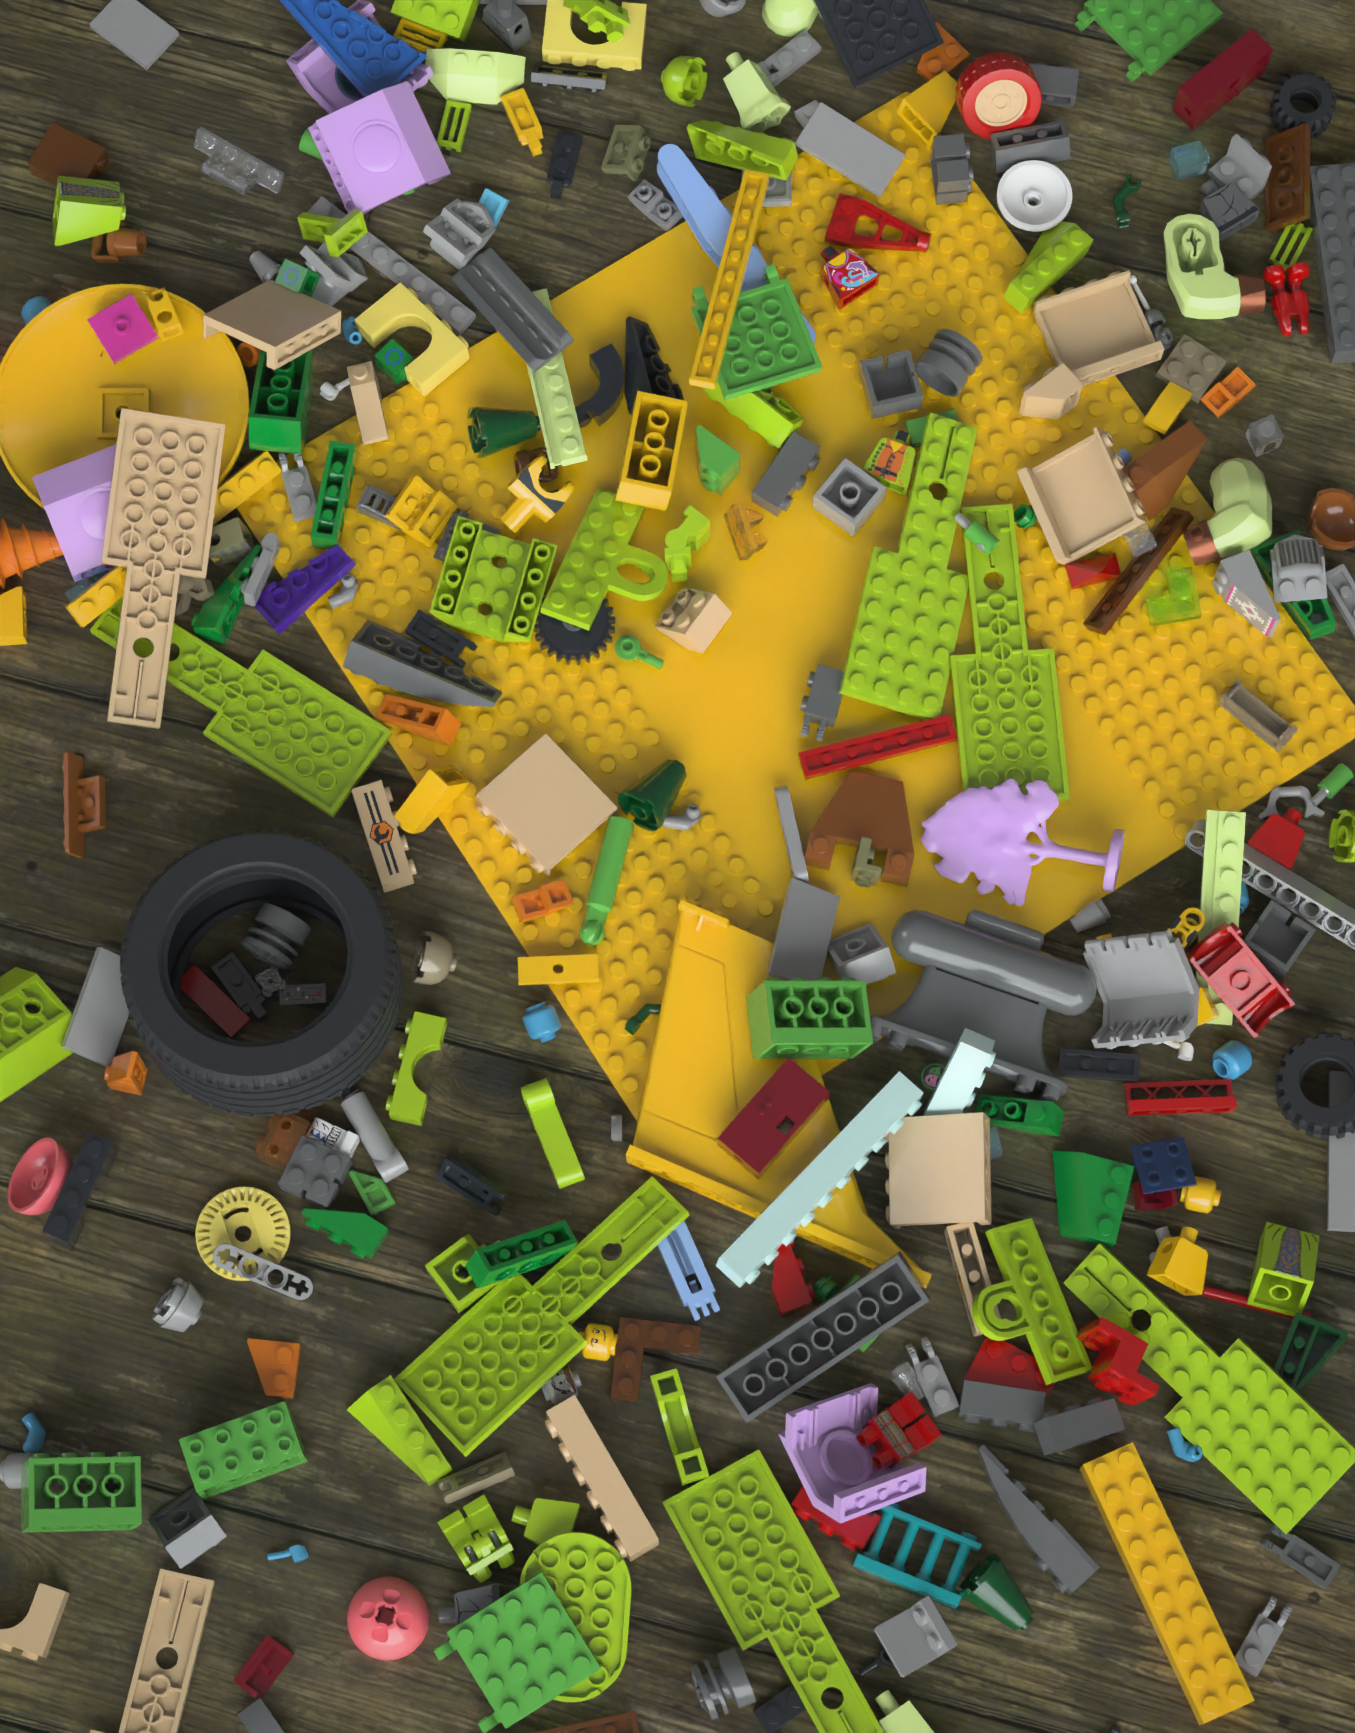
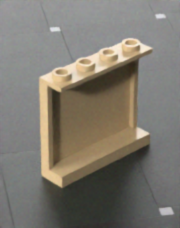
[1033,270,1164,386]
[203,279,341,370]
[1017,427,1146,565]
[476,734,618,877]
[885,1112,991,1229]

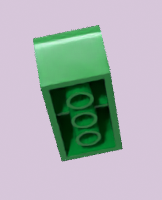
[248,349,313,454]

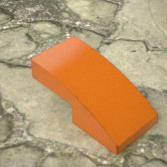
[1200,367,1256,418]
[511,879,574,923]

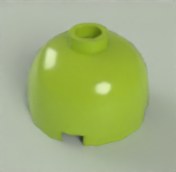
[661,56,707,107]
[1329,810,1355,863]

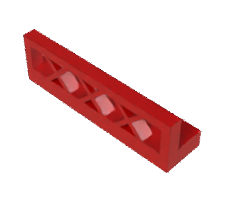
[1124,1079,1237,1116]

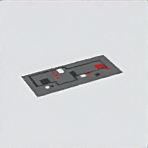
[279,983,326,1005]

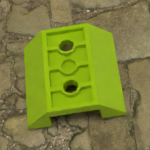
[429,516,558,642]
[0,967,73,1102]

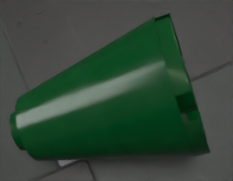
[467,407,541,458]
[618,760,687,832]
[957,1553,1033,1631]

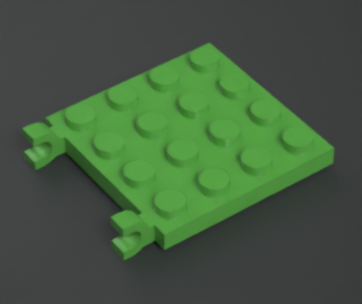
[1075,0,1223,82]
[690,264,822,400]
[434,1571,601,1733]

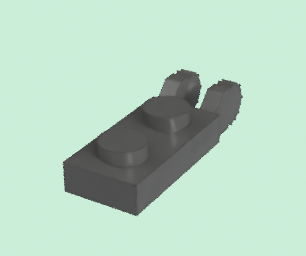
[1260,1524,1341,1590]

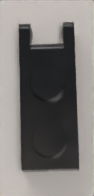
[405,610,478,668]
[436,1154,509,1216]

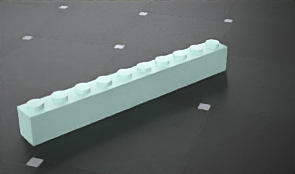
[716,1071,923,1288]

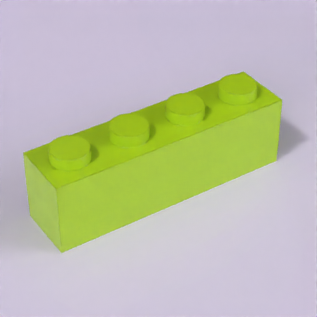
[687,120,798,181]
[1003,221,1094,314]
[701,382,804,449]
[347,1375,453,1486]

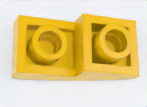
[1143,381,1192,435]

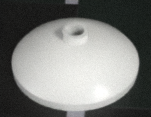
[997,160,1072,231]

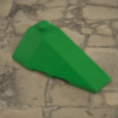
[192,545,262,646]

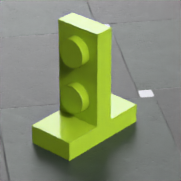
[297,209,368,258]

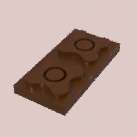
[1265,123,1310,233]

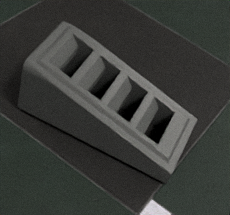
[357,485,403,531]

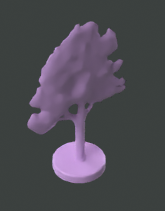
[921,778,1125,907]

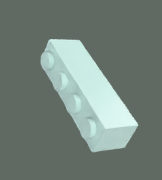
[923,1028,996,1116]

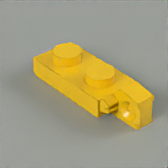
[500,88,543,157]

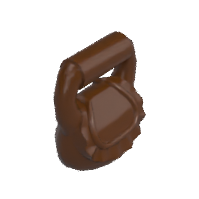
[514,447,560,483]

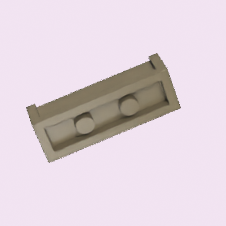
[1218,679,1298,753]

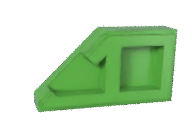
[348,1170,396,1216]

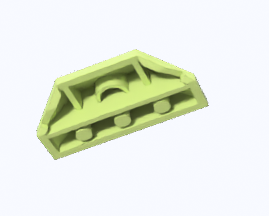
[425,48,526,105]

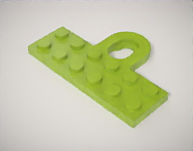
[540,487,668,631]
[972,1218,1092,1385]

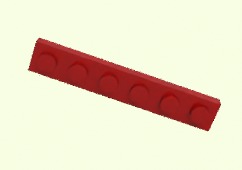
[798,714,957,780]

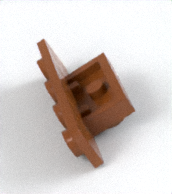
[62,752,106,858]

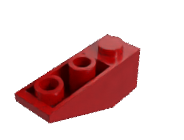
[771,1240,815,1318]

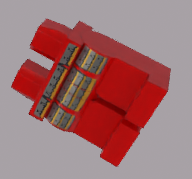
[856,1391,942,1470]

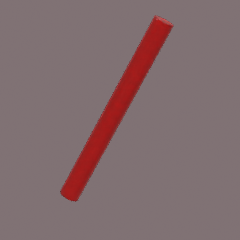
[1202,1285,1311,1319]

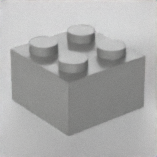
[812,458,886,537]

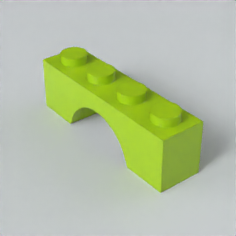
[386,1011,447,1126]
[650,1368,709,1486]

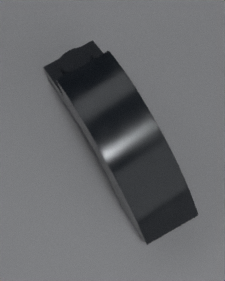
[575,343,624,428]

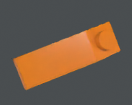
[375,694,461,746]
[104,1051,148,1095]

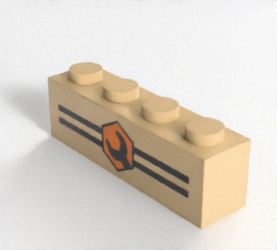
[351,780,417,893]
[944,1222,1001,1337]

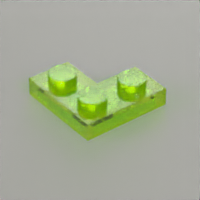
[1145,567,1202,626]

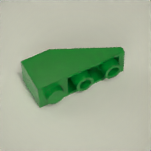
[975,1094,1064,1137]
[301,1208,389,1260]

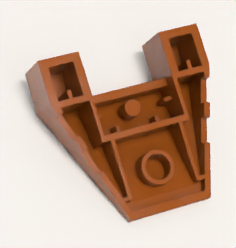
[805,770,914,887]

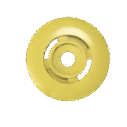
[195,1187,291,1281]

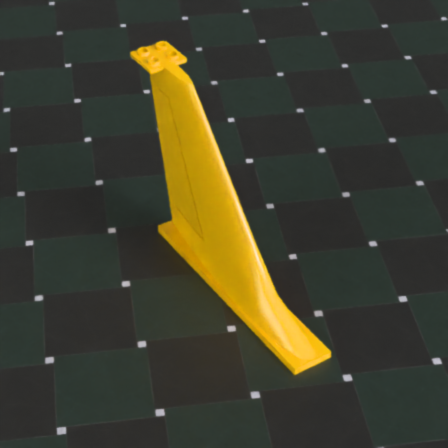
[626,899,932,1289]

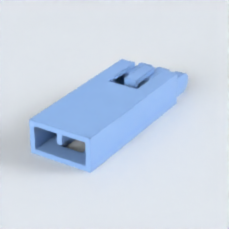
[657,1221,720,1321]

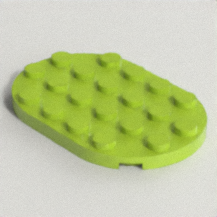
[520,1532,631,1702]

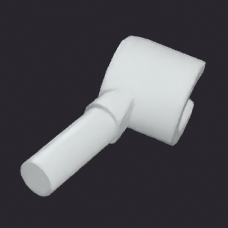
[320,378,350,401]
[1162,1041,1194,1061]

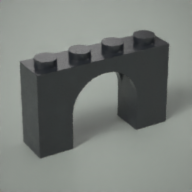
[42,1131,118,1252]

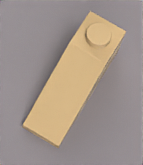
[347,361,389,445]

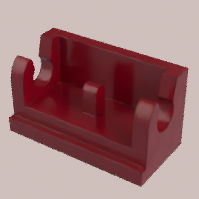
[233,1635,294,1699]

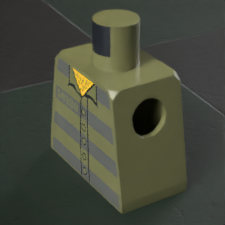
[209,517,255,566]

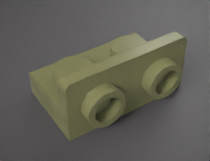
[601,125,651,181]
[850,837,882,888]

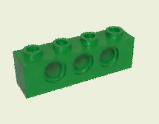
[310,441,357,550]
[465,1220,578,1289]

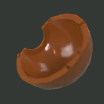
[1307,488,1355,551]

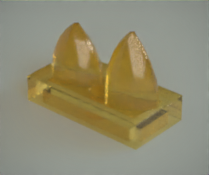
[724,502,768,561]

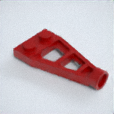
[825,193,932,253]

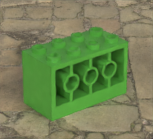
[746,977,873,1059]
[179,1401,308,1499]
[21,1452,142,1533]

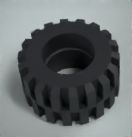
[1269,71,1337,140]

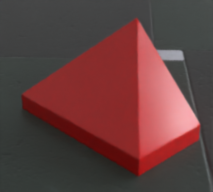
[1065,553,1121,589]

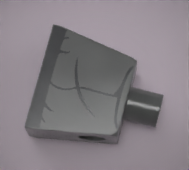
[482,0,532,53]
[1199,179,1259,242]
[438,1584,500,1625]

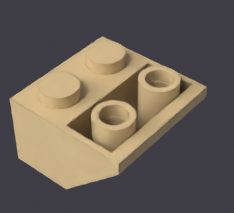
[1019,363,1083,420]
[655,586,732,653]

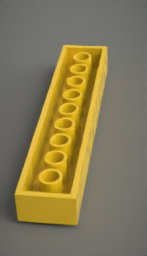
[1079,1442,1255,1726]

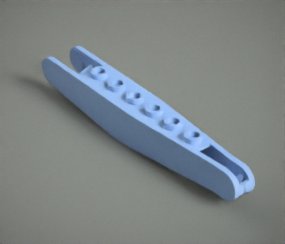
[657,144,816,344]

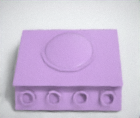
[308,81,451,215]
[32,445,116,582]
[778,1383,926,1523]

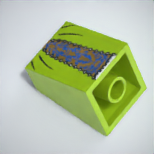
[52,176,126,246]
[1247,1222,1320,1317]

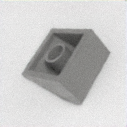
[827,923,896,985]

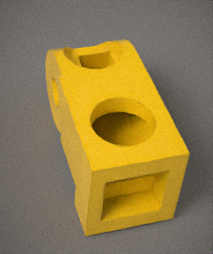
[145,287,184,342]

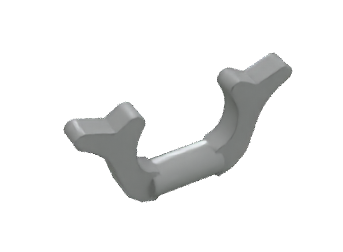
[1258,786,1325,820]

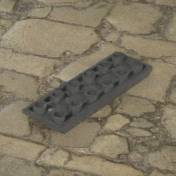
[450,247,574,373]

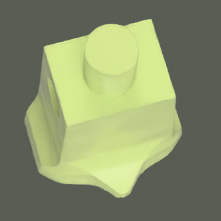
[723,52,791,133]
[875,1690,934,1733]

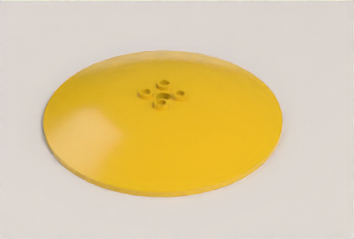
[0,284,250,509]

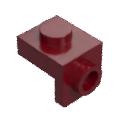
[1132,1182,1177,1211]

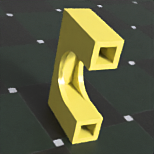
[542,0,647,71]
[355,282,470,396]

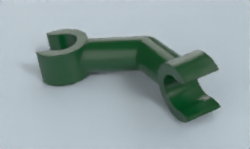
[1113,173,1142,228]
[624,1003,661,1035]

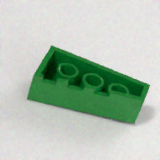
[1250,530,1336,640]

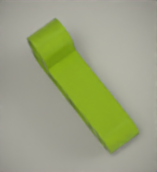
[521,1078,585,1189]

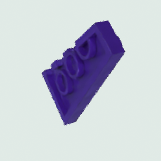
[254,545,356,634]

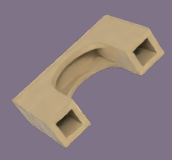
[0,1583,70,1661]

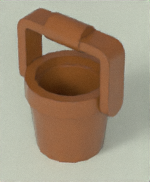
[91,222,147,263]

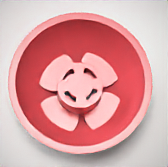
[8,1137,73,1215]
[347,1576,430,1660]

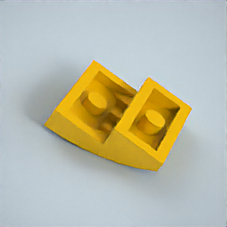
[385,475,458,547]

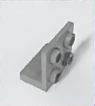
[1208,134,1272,200]
[874,1596,957,1677]

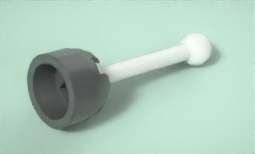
[1129,275,1166,330]

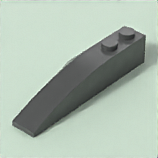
[343,620,502,707]
[977,1445,1100,1595]

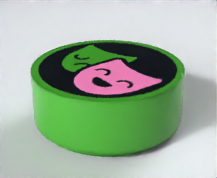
[921,1063,945,1092]

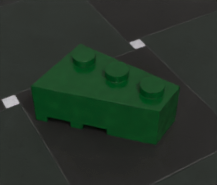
[1274,1312,1348,1394]

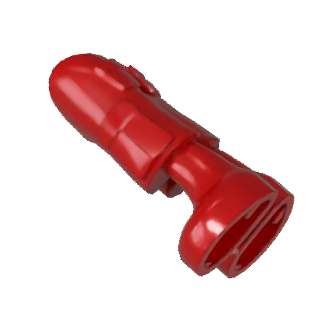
[1263,262,1310,337]

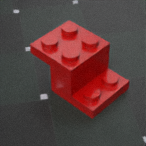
[1076,1317,1160,1406]

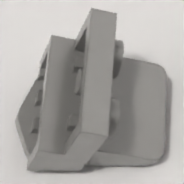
[423,198,496,270]
[300,242,368,306]
[1270,535,1327,603]

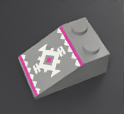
[1212,550,1281,638]

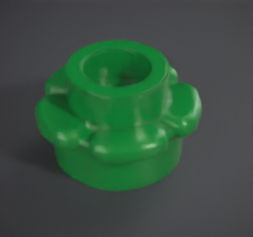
[1014,504,1037,529]
[814,1276,839,1301]

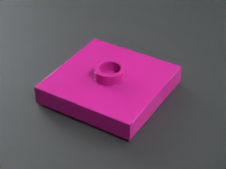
[87,294,159,364]

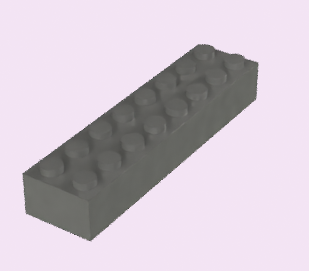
[1310,163,1355,364]
[716,1251,931,1423]

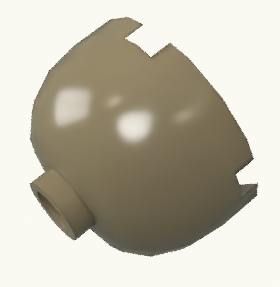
[411,930,457,985]

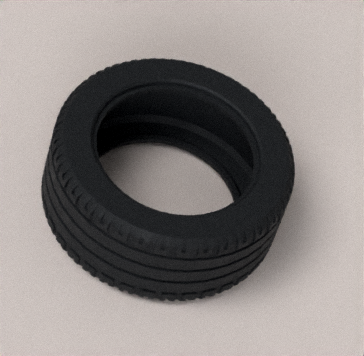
[120,829,403,1117]

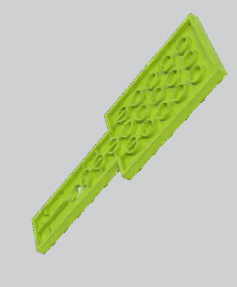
[839,413,978,720]
[950,504,1070,801]
[90,597,392,818]
[394,1177,689,1457]
[1064,1243,1355,1534]
[662,1449,884,1733]

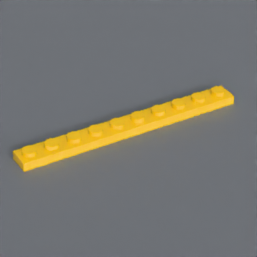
[689,170,770,389]
[65,451,282,627]

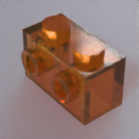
[255,1114,311,1173]

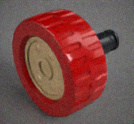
[955,52,1042,140]

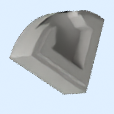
[611,1114,622,1141]

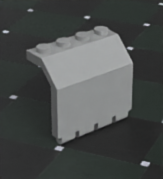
[1083,931,1199,1049]

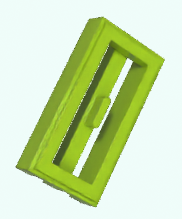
[437,99,472,152]
[1268,223,1313,271]

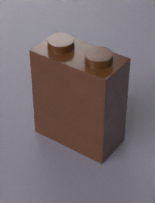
[28,123,109,186]

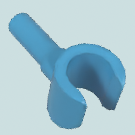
[267,1545,308,1563]

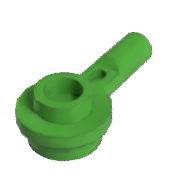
[615,635,665,670]

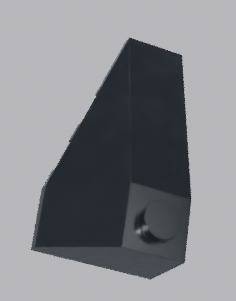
[624,316,687,414]

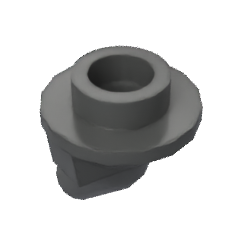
[1151,325,1173,349]

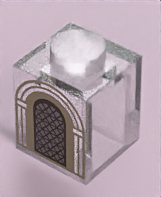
[1245,414,1284,457]

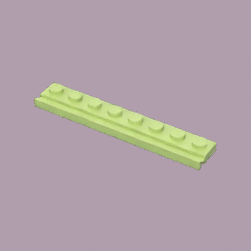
[527,288,587,469]
[1195,810,1246,1025]

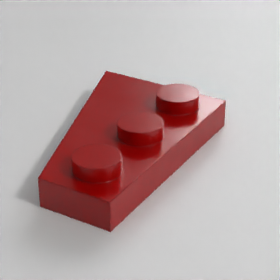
[963,1337,1055,1397]

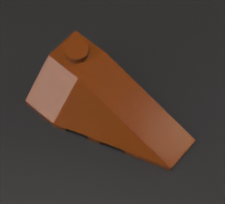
[1123,421,1208,521]

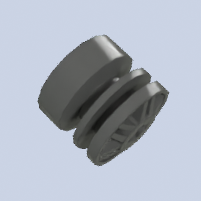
[915,329,983,397]
[241,903,312,970]
[690,1647,756,1721]

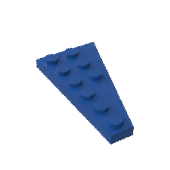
[279,0,427,98]

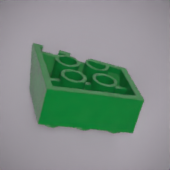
[1052,1151,1134,1250]

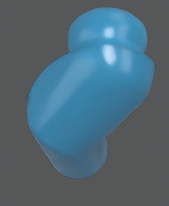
[342,316,362,344]
[22,1412,46,1454]
[1167,1427,1203,1462]

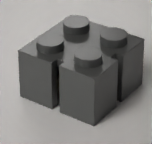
[930,134,973,205]
[859,350,923,419]
[1243,900,1316,979]
[278,1135,353,1210]

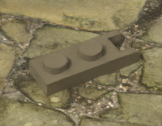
[438,1452,515,1503]

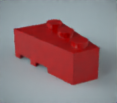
[791,1486,881,1552]

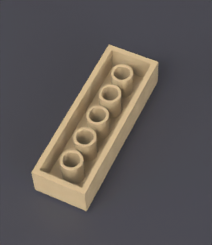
[544,1395,659,1562]

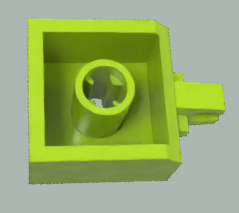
[425,1234,500,1314]

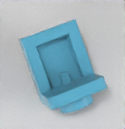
[478,188,510,227]

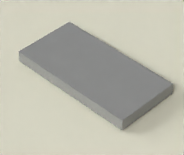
[795,102,906,198]
[767,878,840,981]
[61,947,129,1067]

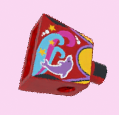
[820,245,879,310]

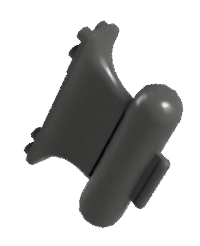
[870,909,1097,1103]

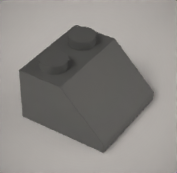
[148,1487,227,1569]

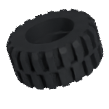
[1275,1032,1355,1140]

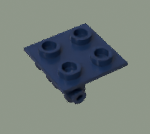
[1131,1137,1197,1195]

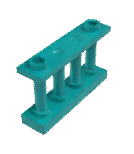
[853,1503,982,1609]

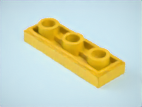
[518,954,599,985]

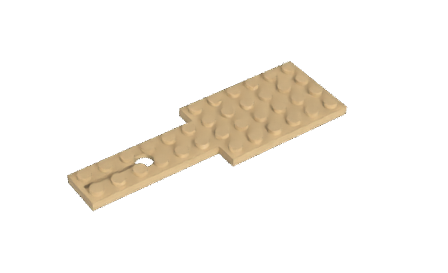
[101,408,226,729]
[90,1569,215,1733]

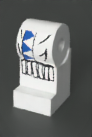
[305,1118,360,1158]

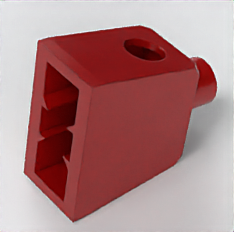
[1247,808,1305,870]

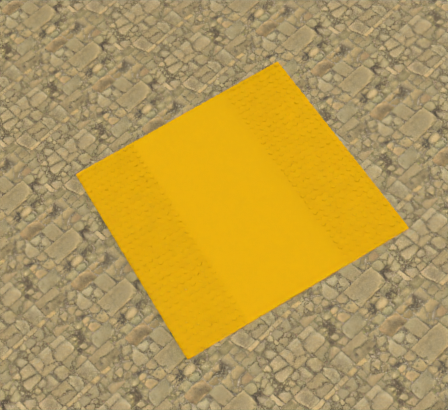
[236,92,1355,1121]

